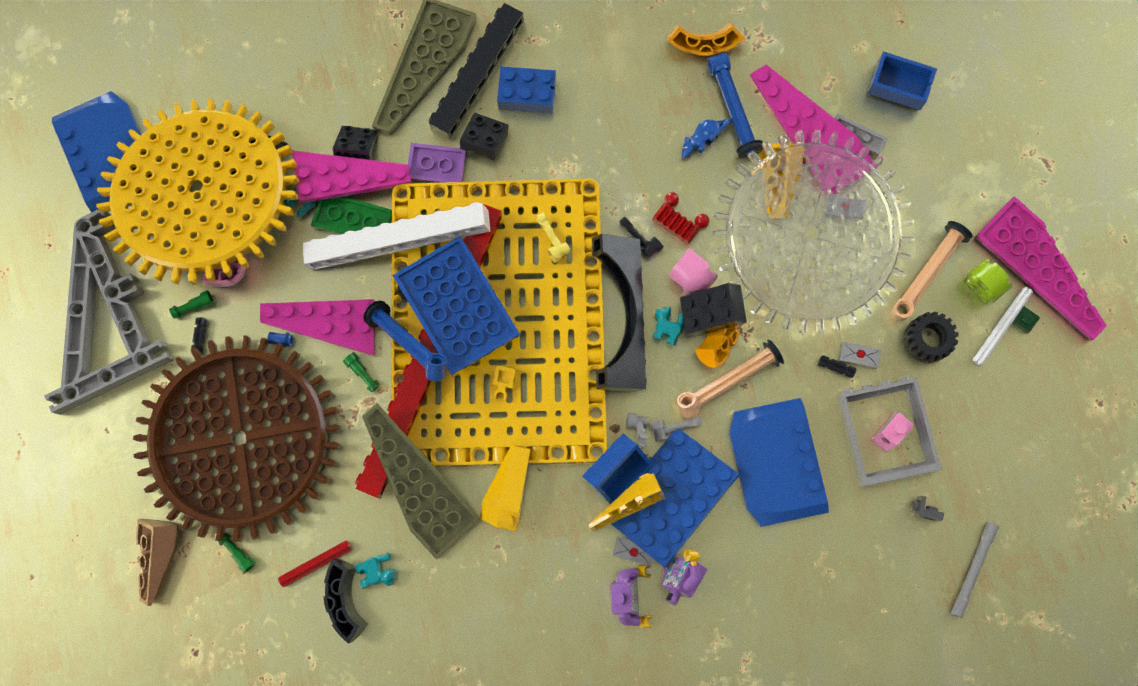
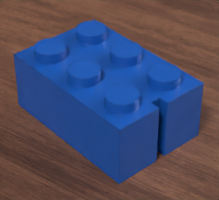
[867,51,937,110]
[497,66,556,114]
[582,433,654,504]

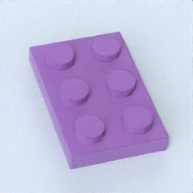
[408,143,467,183]

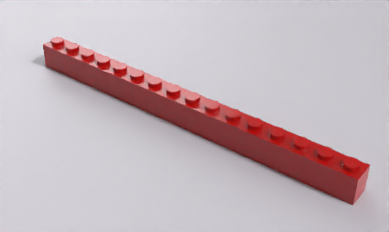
[355,204,502,499]

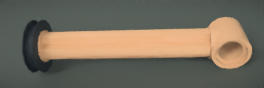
[890,221,973,321]
[677,339,784,419]

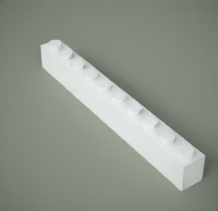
[303,203,490,270]

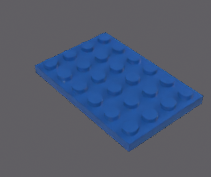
[393,236,520,376]
[611,429,739,568]

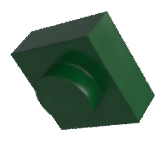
[1012,306,1040,334]

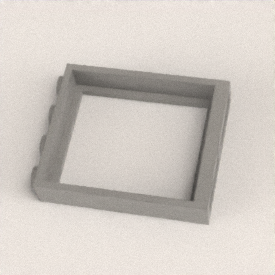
[837,376,942,487]

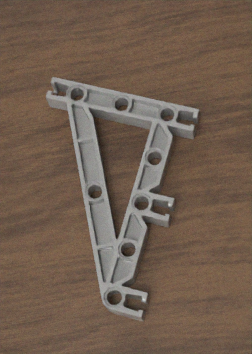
[44,209,174,415]

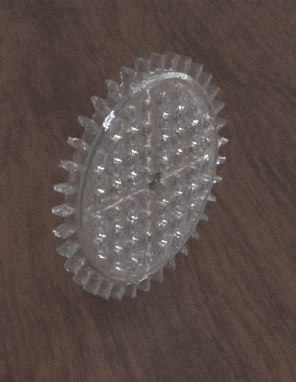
[712,129,915,334]

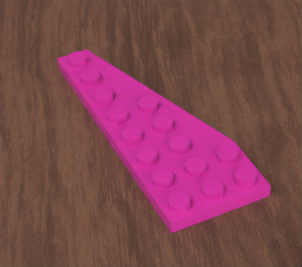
[750,65,877,197]
[975,196,1106,341]

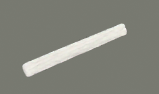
[972,287,1033,366]

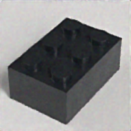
[680,283,747,336]

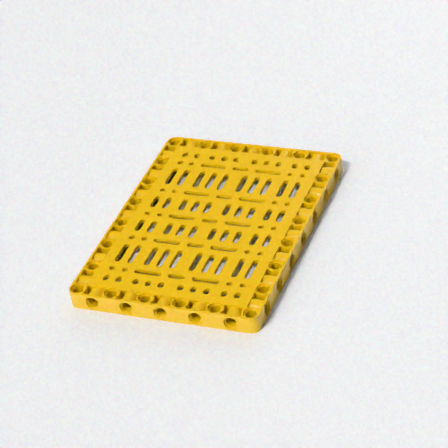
[391,179,607,467]

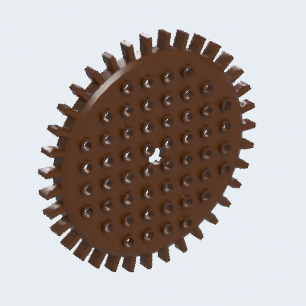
[133,335,342,542]

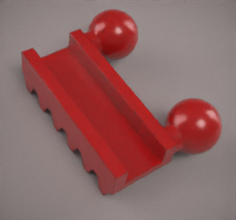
[652,192,710,246]

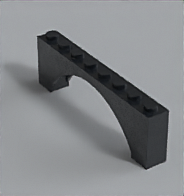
[592,234,647,392]

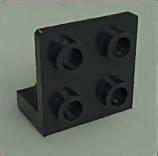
[333,126,378,160]

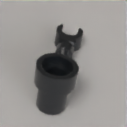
[619,216,664,259]

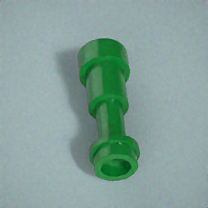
[169,290,214,319]
[343,352,380,392]
[218,533,256,574]

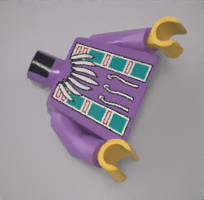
[661,550,707,606]
[611,565,653,628]

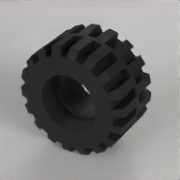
[904,312,959,363]

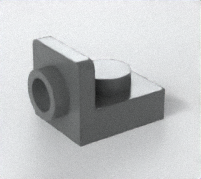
[912,496,944,522]

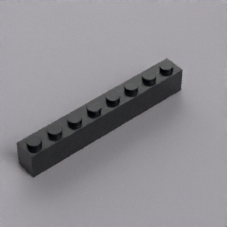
[429,3,524,140]

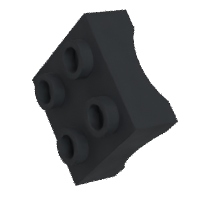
[460,112,509,161]

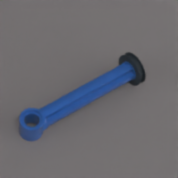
[707,53,765,158]
[363,300,447,381]

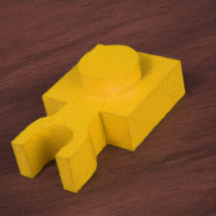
[493,365,517,401]

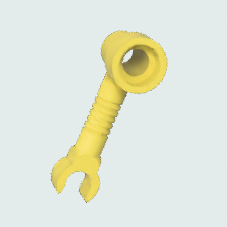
[536,212,571,263]

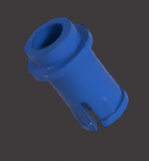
[267,332,293,348]

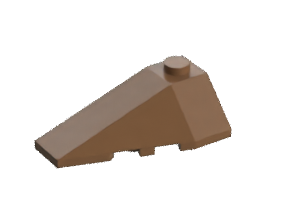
[136,519,178,606]

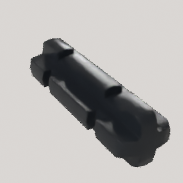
[191,317,207,354]
[818,355,856,378]

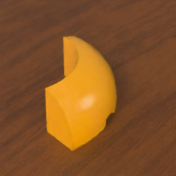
[667,22,745,56]
[695,325,740,368]

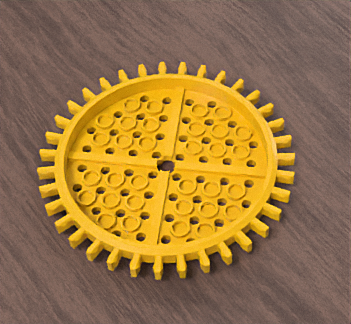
[96,98,299,285]

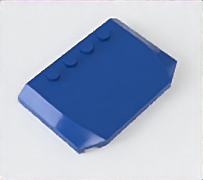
[52,91,153,213]
[729,398,829,527]

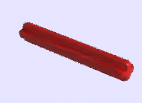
[278,541,352,587]

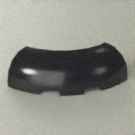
[323,558,368,644]

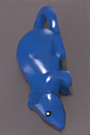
[682,118,732,158]

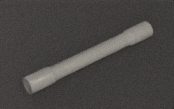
[951,522,999,619]

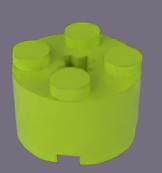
[965,258,1013,304]

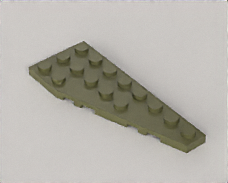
[372,0,476,134]
[362,403,481,559]

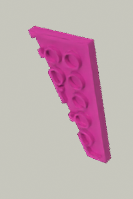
[292,150,411,204]
[260,299,375,356]

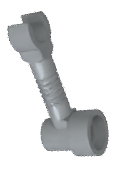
[626,412,648,447]
[649,416,702,441]

